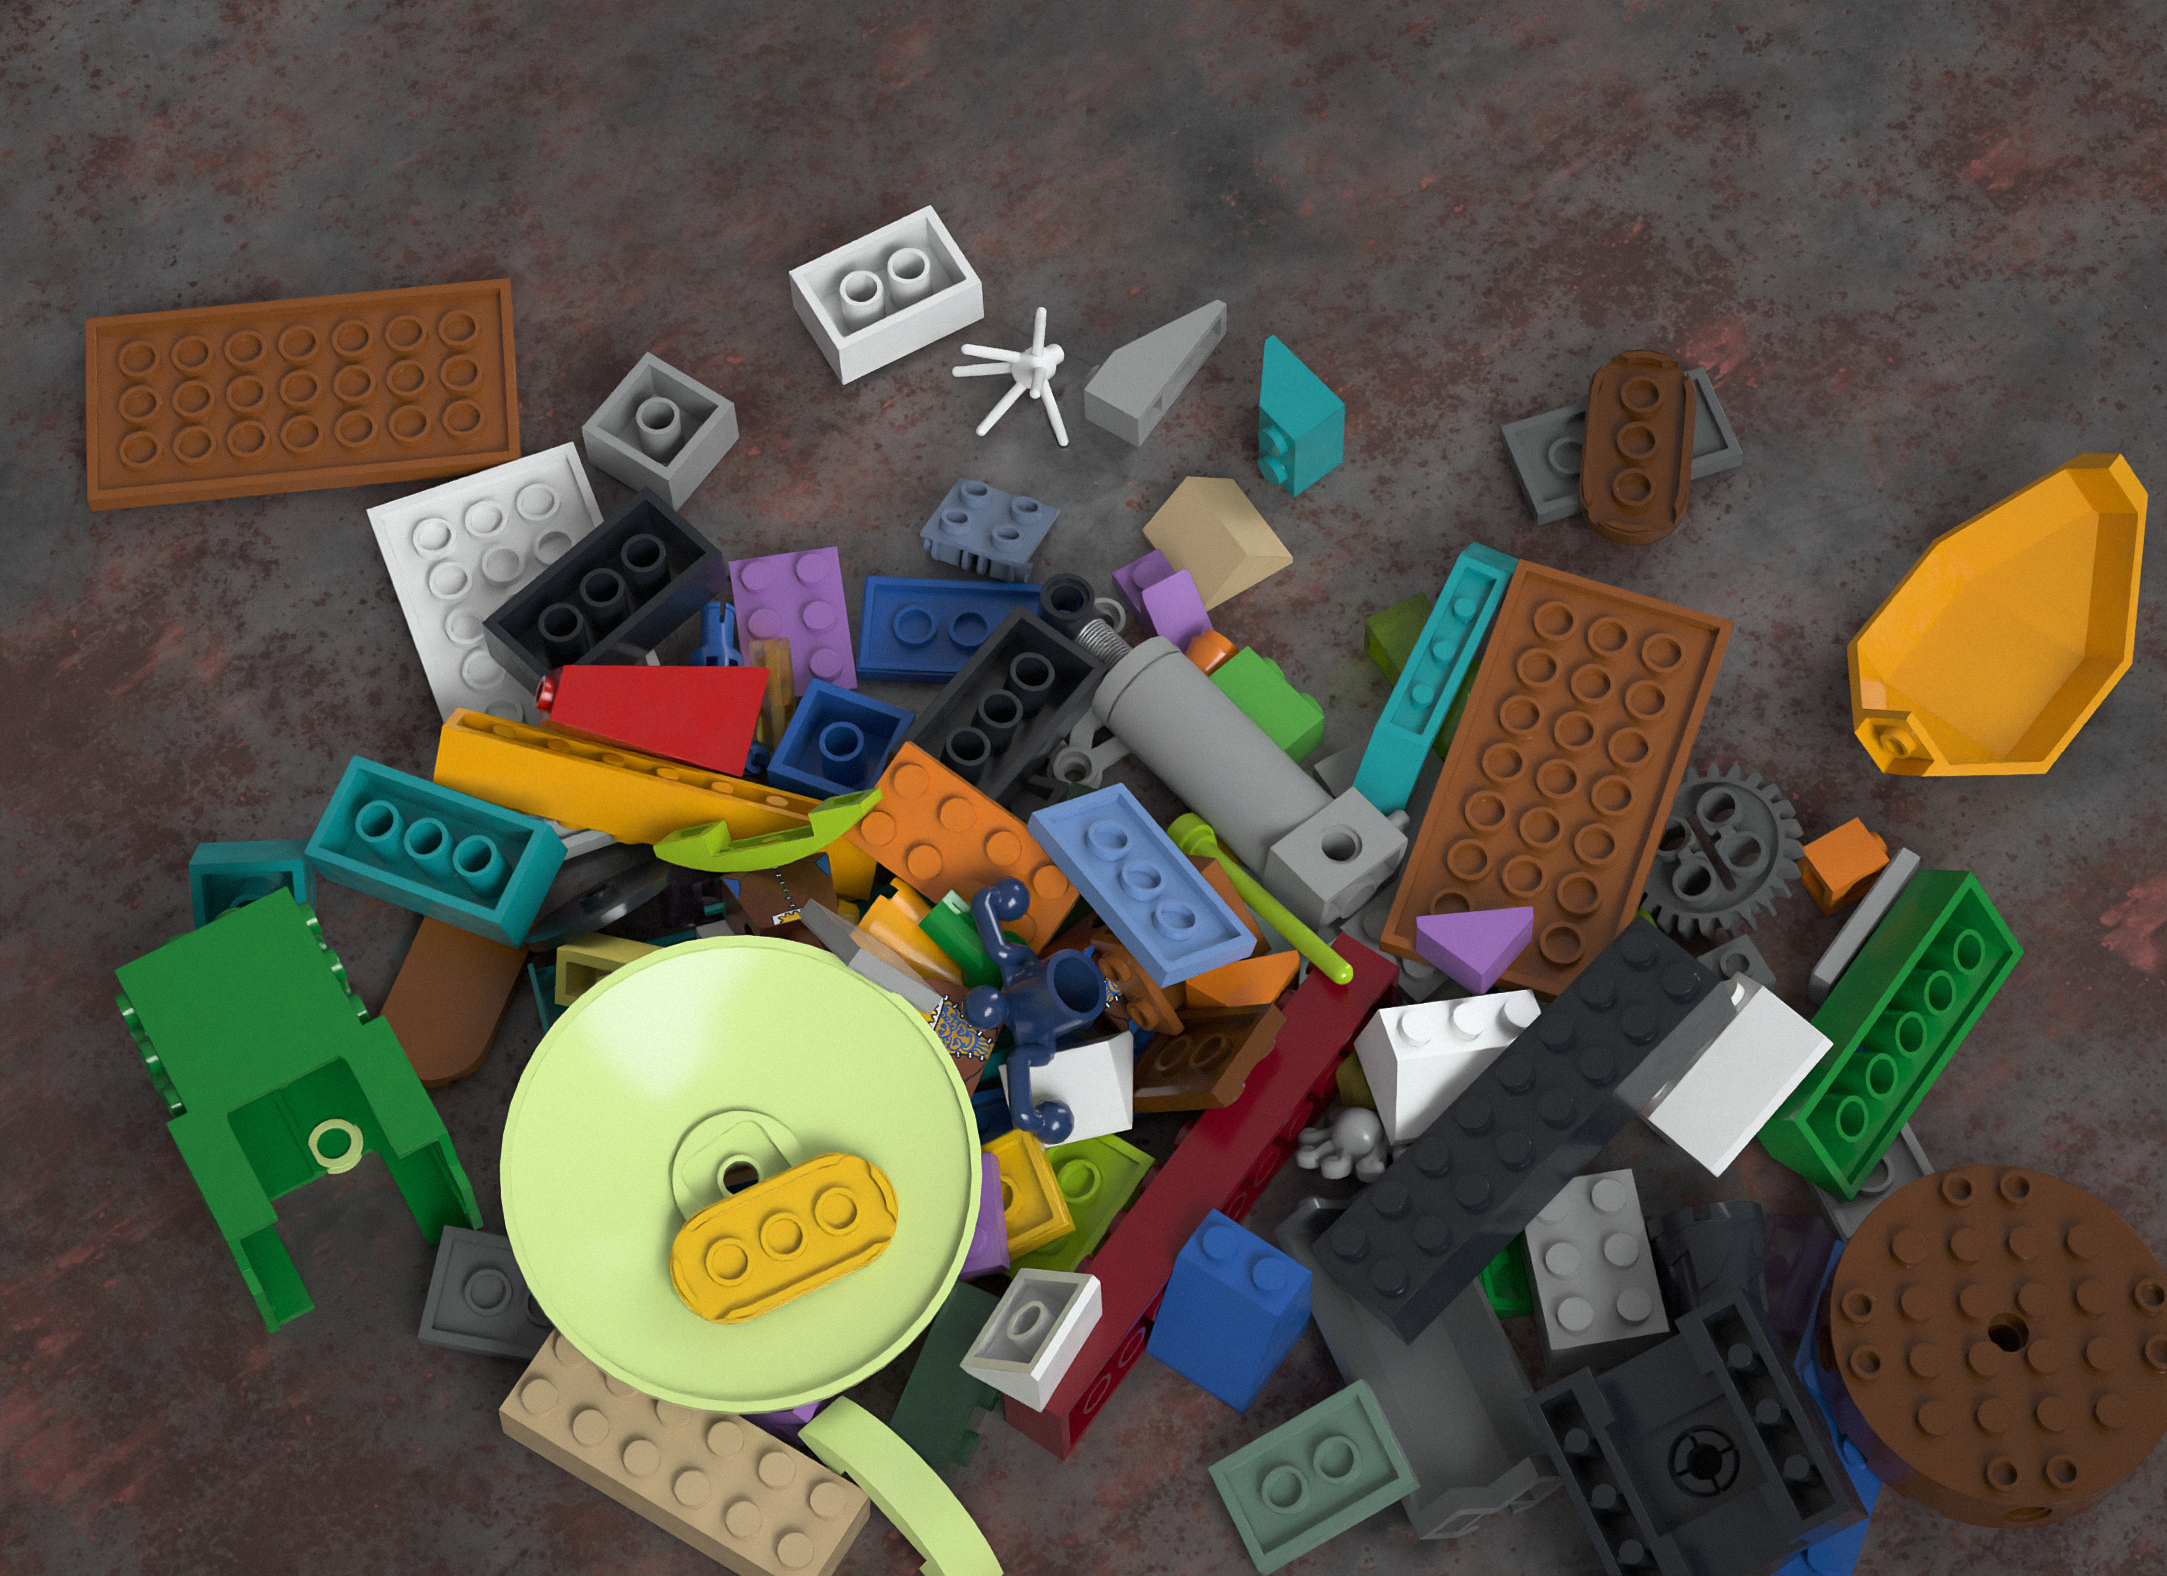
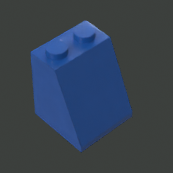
[1146,1208,1312,1416]

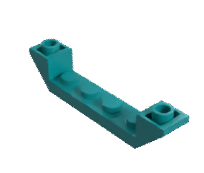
[1352,541,1519,817]

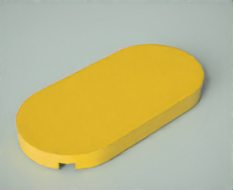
[669,1152,899,1325]

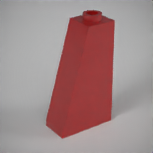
[534,665,770,779]

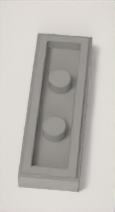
[1807,847,1921,1006]

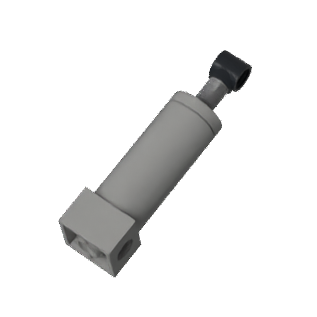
[1037,573,1411,944]

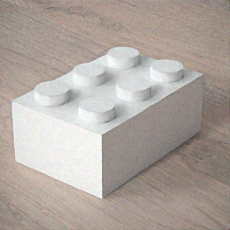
[789,205,984,385]

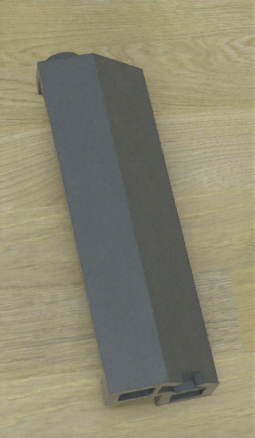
[1273,1165,1564,1540]

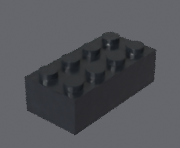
[482,486,728,697]
[881,603,1109,808]

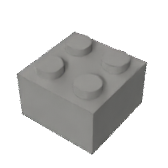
[582,352,739,512]

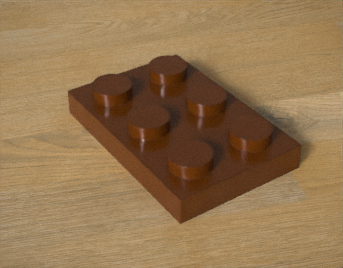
[1133,1003,1287,1114]

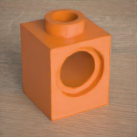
[1797,817,1890,917]

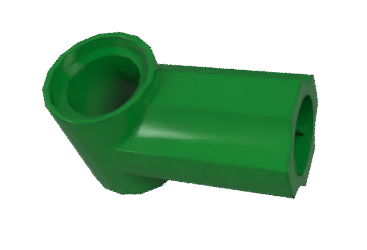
[918,889,1031,992]

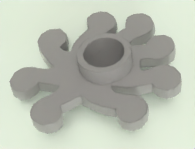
[1295,1106,1410,1182]

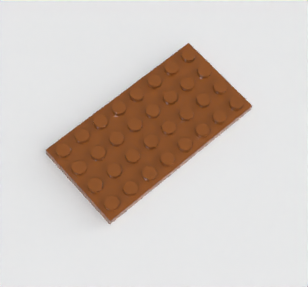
[85,278,522,512]
[1379,559,1734,1004]

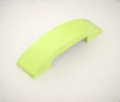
[797,1395,1004,1576]

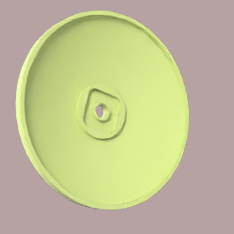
[500,935,982,1415]

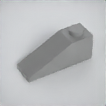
[1081,299,1227,448]

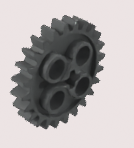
[1639,762,1806,943]

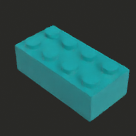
[304,755,569,950]

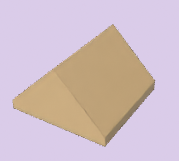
[1142,476,1293,612]

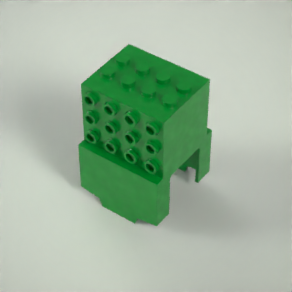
[113,886,484,1335]

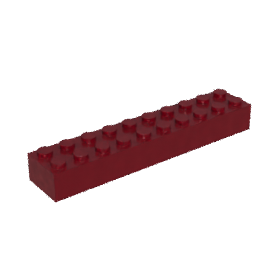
[1002,932,1400,1461]

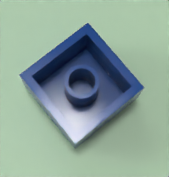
[767,677,916,801]

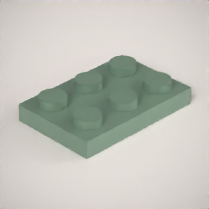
[1208,1379,1421,1576]

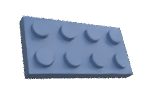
[1026,783,1257,989]

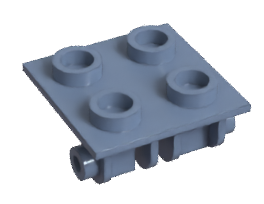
[920,477,1060,583]

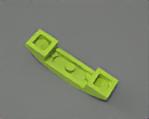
[653,787,883,872]

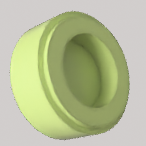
[308,1119,363,1174]

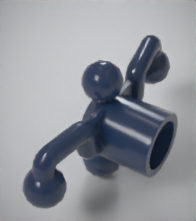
[961,876,1107,1145]

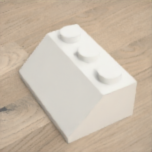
[1636,971,1833,1178]
[1354,989,1541,1146]

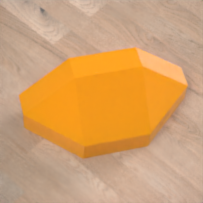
[1847,453,2148,777]

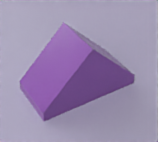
[1414,906,1534,996]

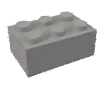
[1517,1168,1669,1377]

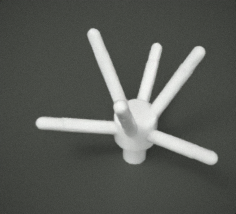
[952,307,1069,446]

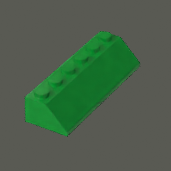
[1755,869,2024,1202]

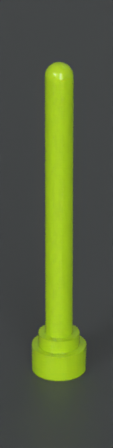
[1166,813,1353,985]

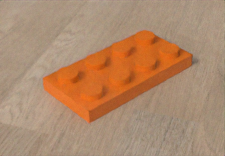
[842,741,1081,956]

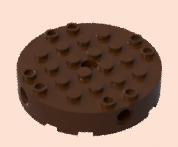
[1814,1164,2167,1529]

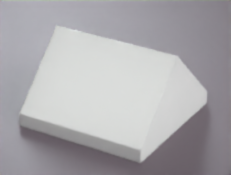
[998,1031,1133,1148]
[959,1268,1102,1413]

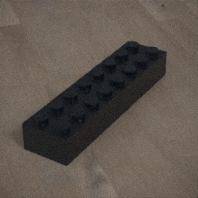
[1310,914,1737,1346]

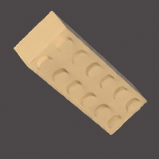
[499,1328,870,1576]

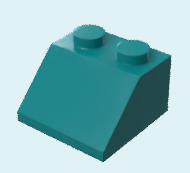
[1258,334,1345,498]
[189,839,317,930]

